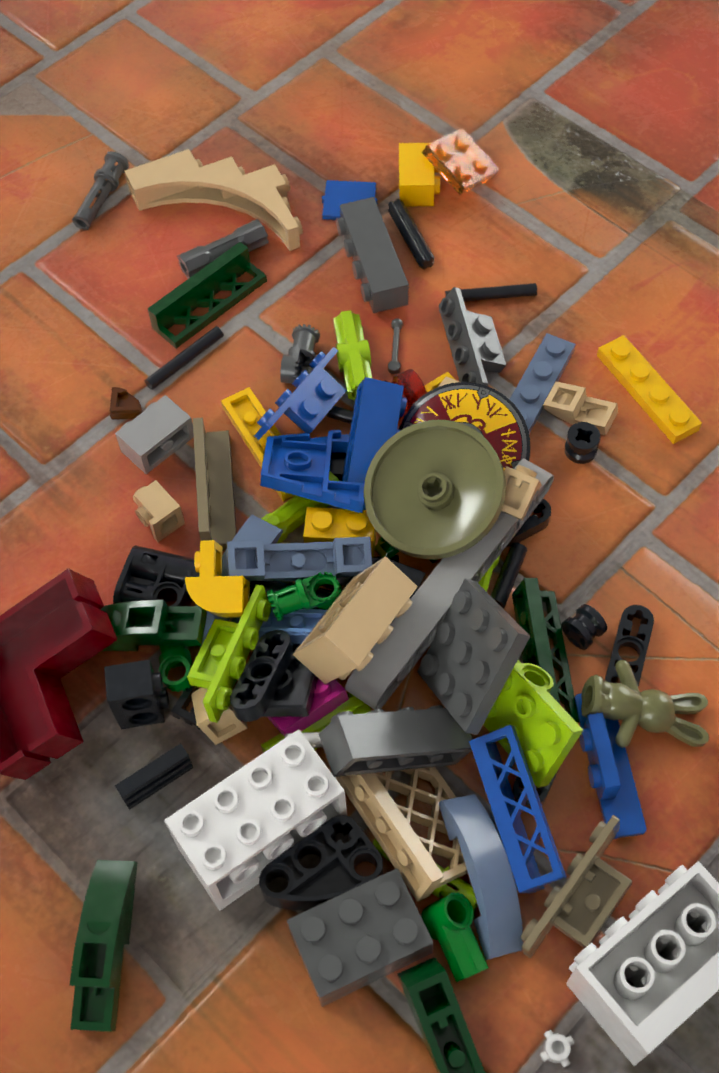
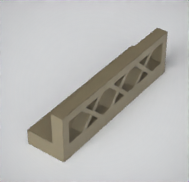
[193,417,237,551]

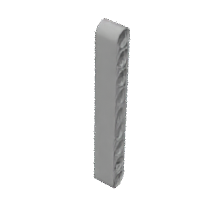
[345,458,554,710]

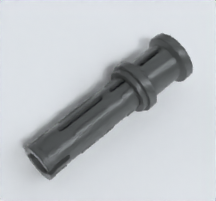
[72,151,129,230]

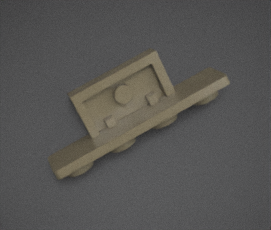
[521,815,632,958]

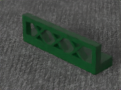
[147,242,267,349]
[512,578,579,723]

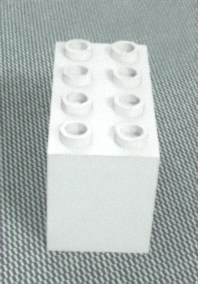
[164,729,347,911]
[566,861,719,1066]

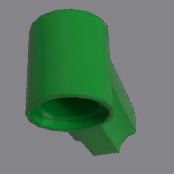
[421,892,489,983]

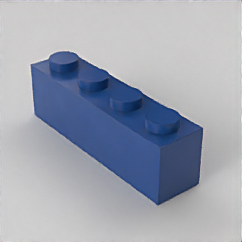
[337,377,407,510]

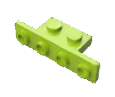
[187,585,271,723]

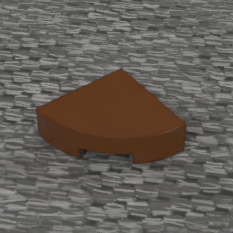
[110,387,143,420]

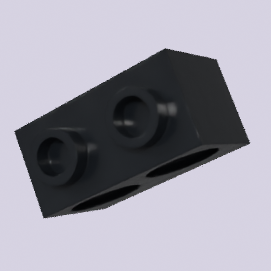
[104,659,170,730]

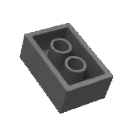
[286,868,433,1007]

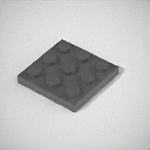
[417,578,530,735]

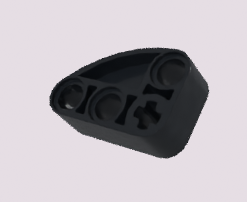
[259,815,383,911]

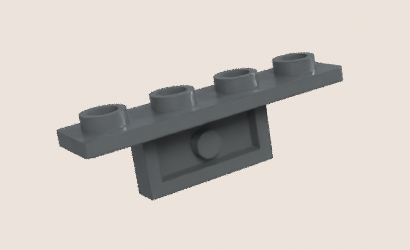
[439,287,506,386]

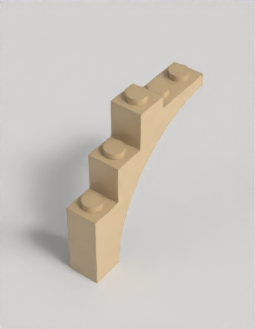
[124,149,303,251]

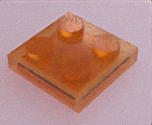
[422,128,499,195]

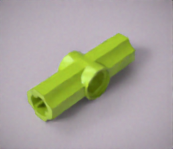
[333,310,373,400]

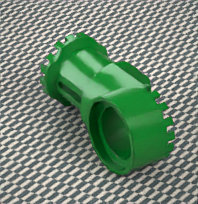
[267,572,342,621]
[158,646,193,692]

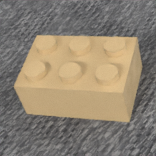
[293,556,418,685]

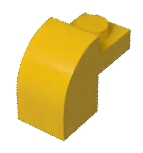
[185,540,250,618]

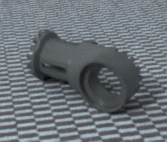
[280,324,320,384]

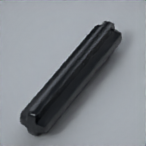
[388,199,435,269]

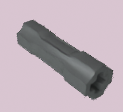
[177,219,269,279]

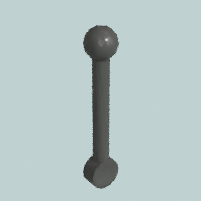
[388,318,403,374]

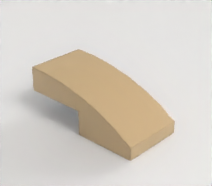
[543,381,618,435]

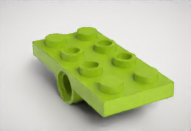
[483,660,583,788]

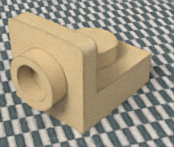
[501,465,542,521]

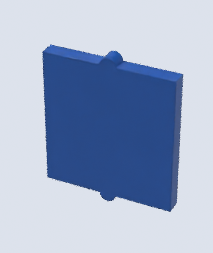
[321,180,378,220]

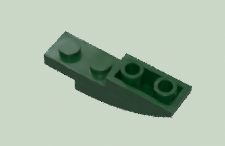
[100,600,207,651]
[69,860,137,1032]

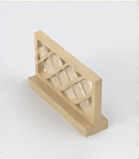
[336,767,468,902]

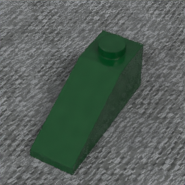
[397,957,485,1073]

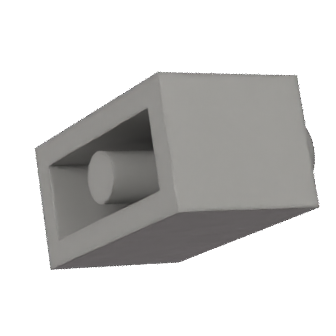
[115,395,194,474]

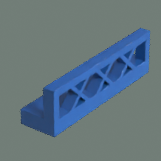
[469,724,566,894]

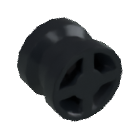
[564,422,600,464]
[561,604,607,650]

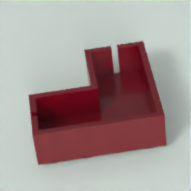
[0,568,118,780]

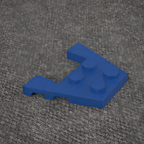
[260,430,364,513]

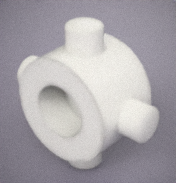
[540,1030,574,1067]

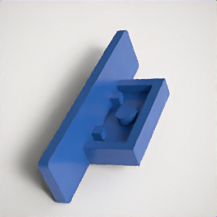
[254,347,347,440]
[574,693,647,839]

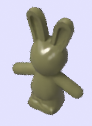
[581,660,709,748]

